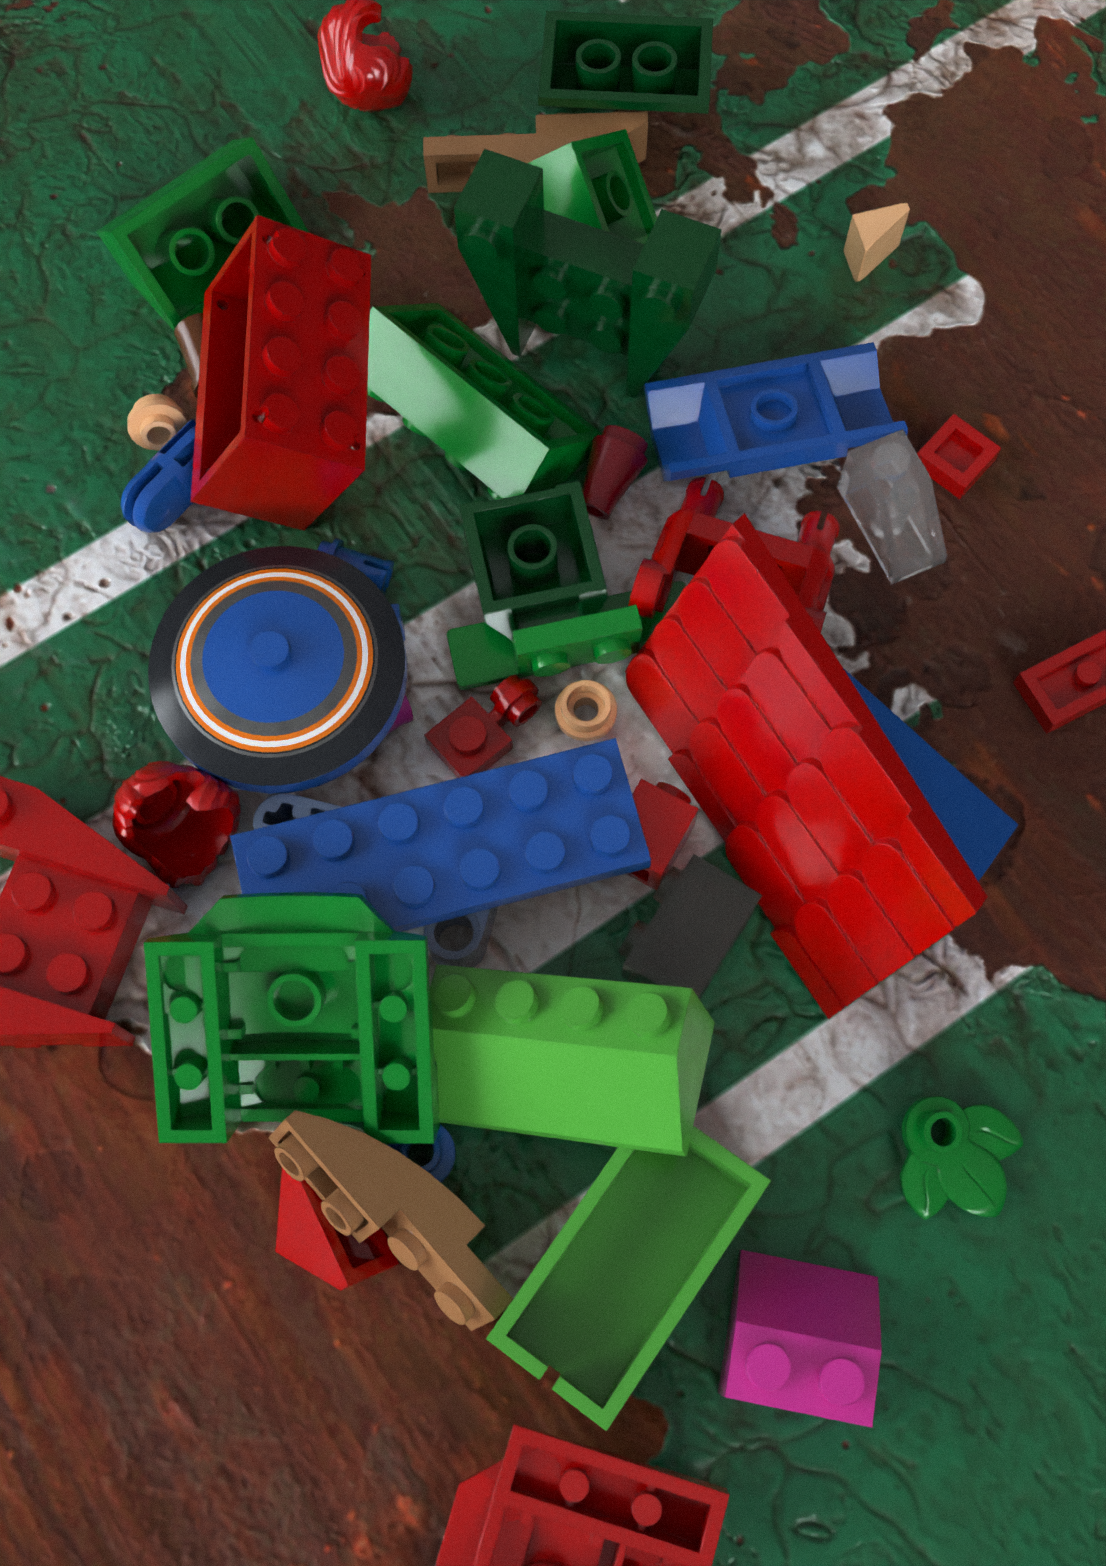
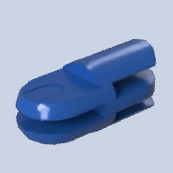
[120,419,196,533]

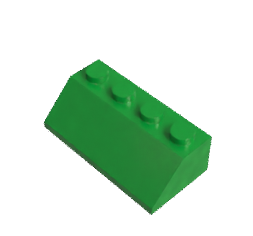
[367,303,602,500]

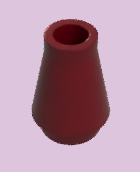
[582,425,648,520]

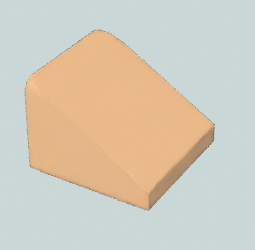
[843,203,910,282]

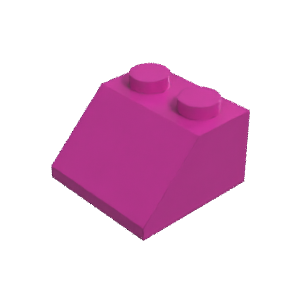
[718,1250,882,1428]

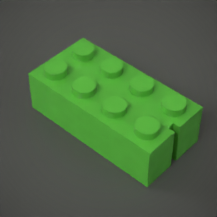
[486,1125,771,1431]

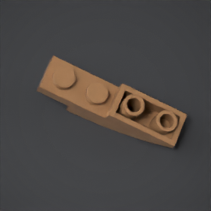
[423,111,648,193]
[268,1110,513,1331]

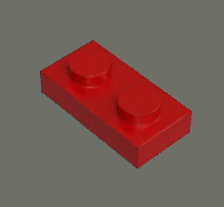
[1013,629,1106,734]

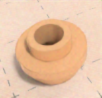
[127,394,187,451]
[555,680,617,741]

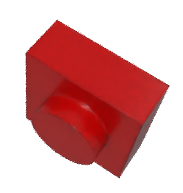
[913,414,1001,499]

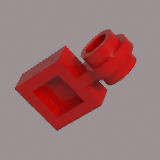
[424,674,542,778]

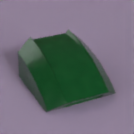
[459,480,608,641]

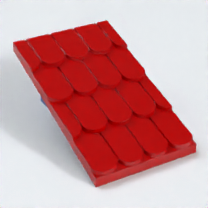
[625,513,1019,1019]

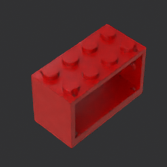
[190,215,371,531]

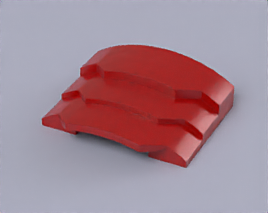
[435,1423,730,1566]

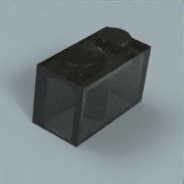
[619,854,762,999]

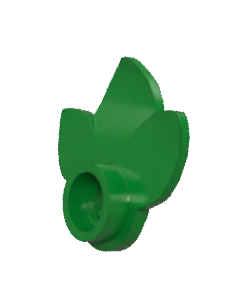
[900,1096,1023,1220]

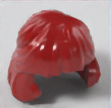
[317,0,413,113]
[112,760,241,889]

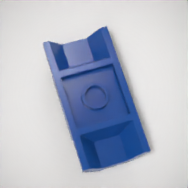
[644,342,908,481]

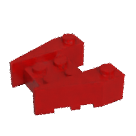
[0,776,188,1048]

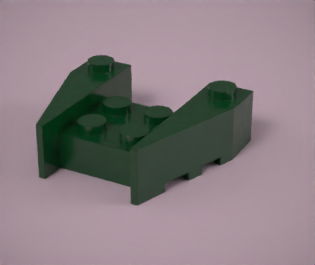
[454,149,722,398]

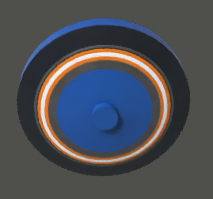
[148,546,408,794]

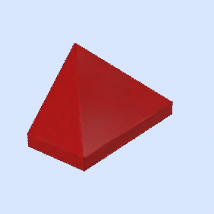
[275,1168,399,1291]

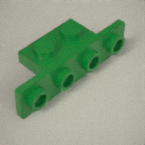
[447,581,686,690]

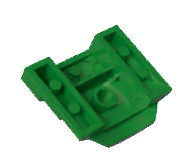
[144,892,440,1144]

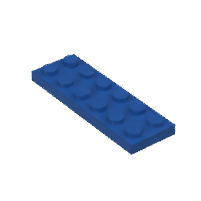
[230,738,651,932]

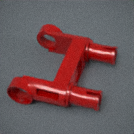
[628,477,840,632]

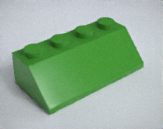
[430,964,715,1157]

